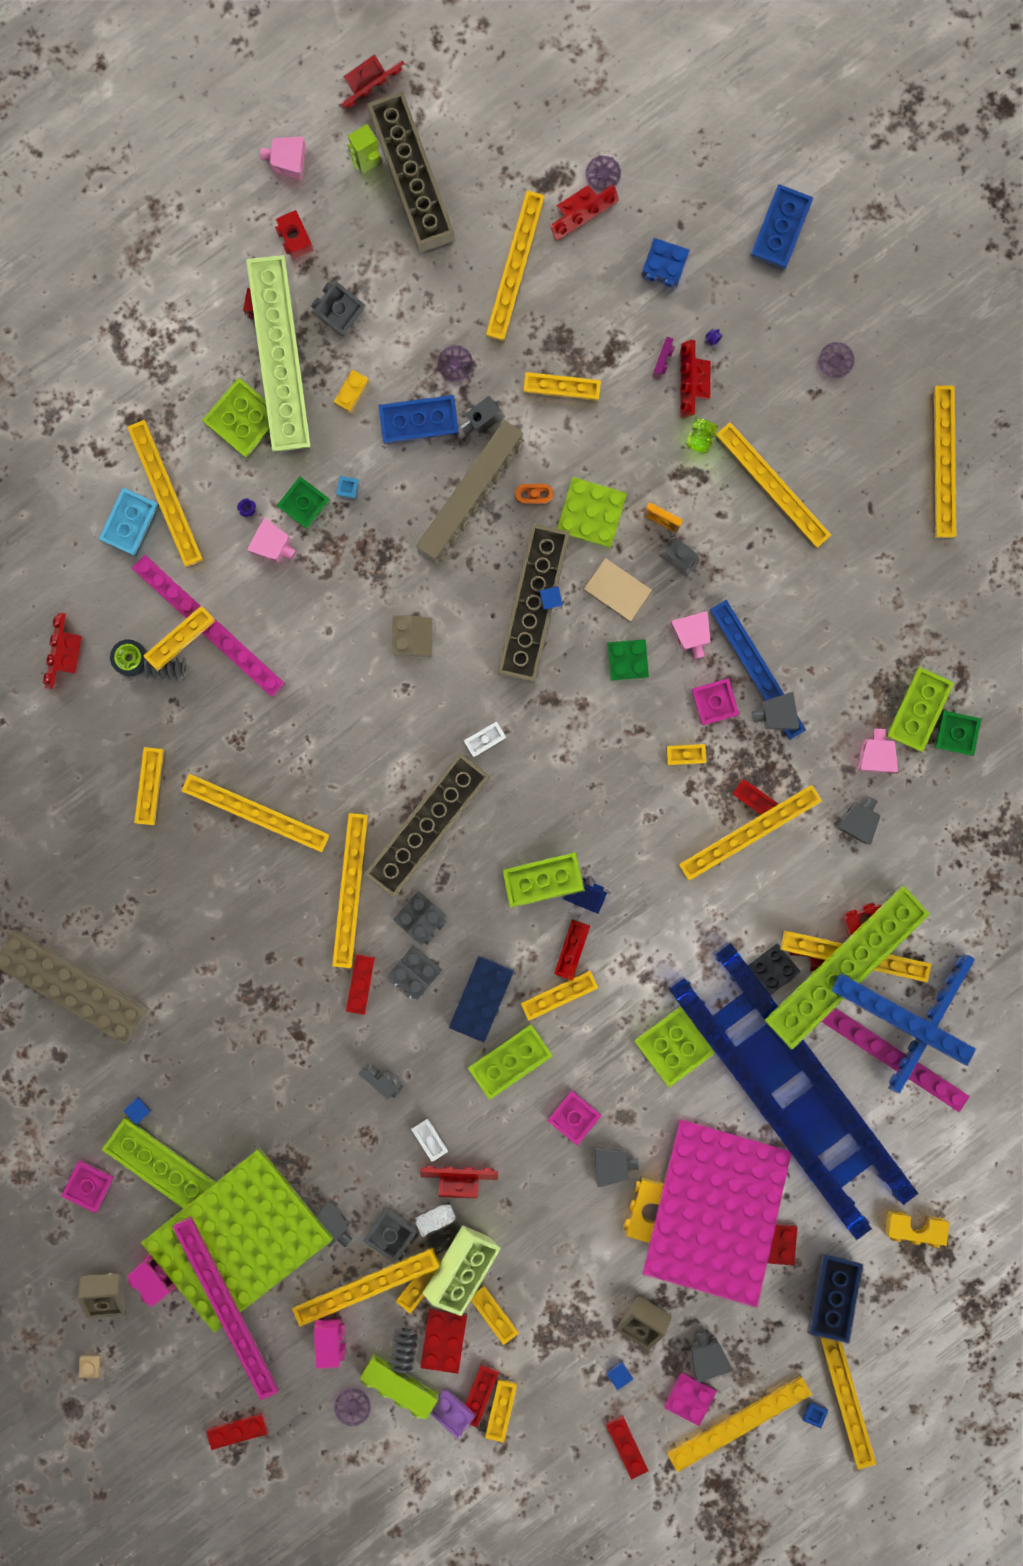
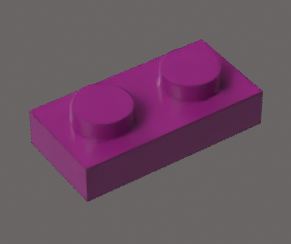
[652,336,675,379]

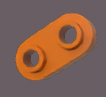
[515,484,553,504]

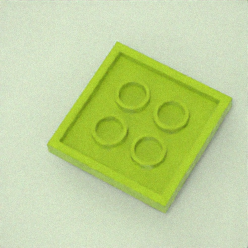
[202,378,270,458]
[557,477,627,549]
[634,1006,715,1088]

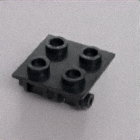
[747,943,801,996]

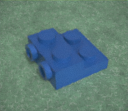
[641,238,690,288]

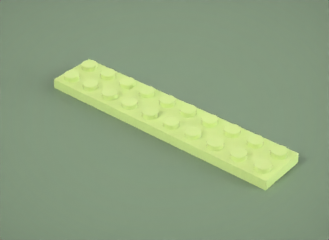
[246,255,311,452]

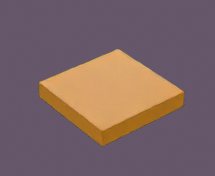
[643,502,683,533]

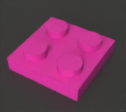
[691,678,739,726]
[547,1090,602,1146]
[61,1160,114,1213]
[664,1371,717,1426]

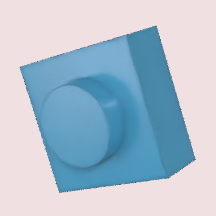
[336,476,359,499]

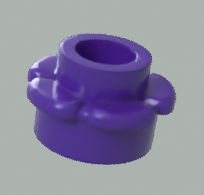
[705,329,723,347]
[237,498,256,517]

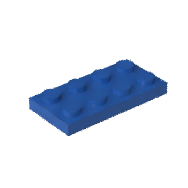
[750,184,814,269]
[378,395,459,444]

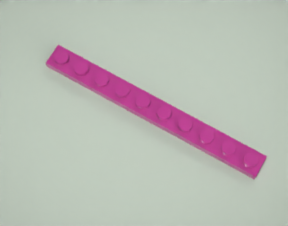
[132,554,285,697]
[821,1008,970,1113]
[173,1216,279,1401]

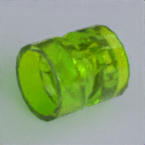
[686,418,718,453]

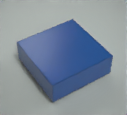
[540,586,563,610]
[123,1097,151,1125]
[606,1361,634,1390]
[802,1401,828,1428]

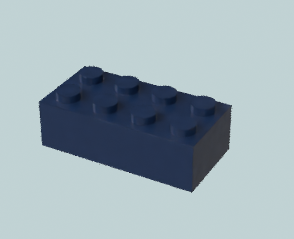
[449,955,514,1043]
[807,1254,863,1344]

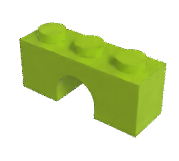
[347,124,382,175]

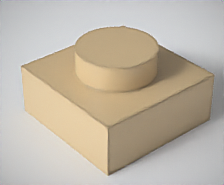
[79,1356,101,1378]

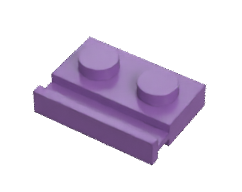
[430,1389,476,1439]

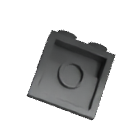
[311,280,366,336]
[393,891,447,945]
[388,945,443,1000]
[358,1063,403,1100]
[363,1208,418,1264]

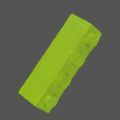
[359,1353,439,1420]

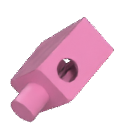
[260,137,306,180]
[247,518,297,563]
[670,611,710,659]
[857,729,898,773]

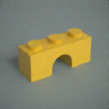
[623,1176,664,1243]
[885,1210,950,1248]

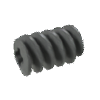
[144,657,186,681]
[390,1328,418,1373]

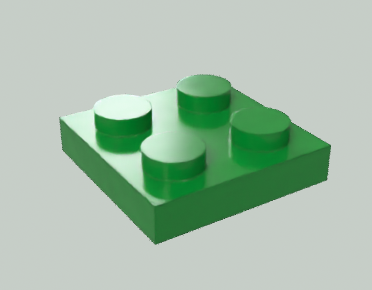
[276,476,331,530]
[607,639,649,681]
[935,711,982,756]

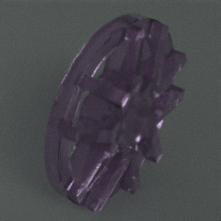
[586,155,621,191]
[818,342,854,378]
[438,345,473,381]
[334,1388,371,1426]

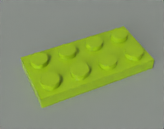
[886,667,954,752]
[503,852,585,908]
[468,1024,553,1100]

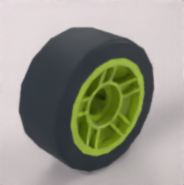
[110,639,147,677]

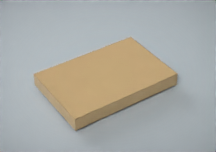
[584,558,652,622]

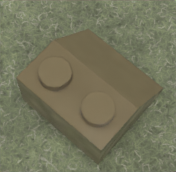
[392,616,432,657]
[78,1273,126,1318]
[616,1296,672,1351]

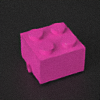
[127,1254,177,1308]
[314,1317,346,1369]

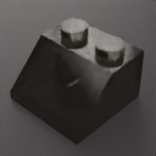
[415,1201,463,1255]

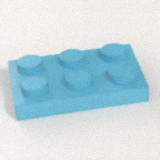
[99,488,159,556]

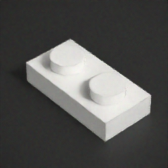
[464,721,506,757]
[411,1118,449,1162]

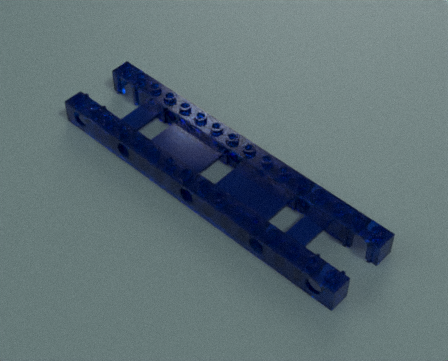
[667,942,919,1240]

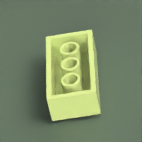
[422,1225,501,1316]

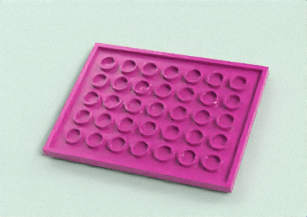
[642,1119,792,1308]

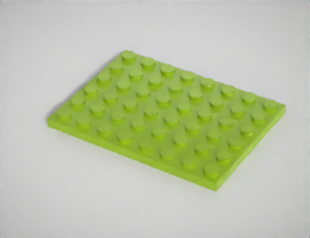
[141,1147,333,1333]

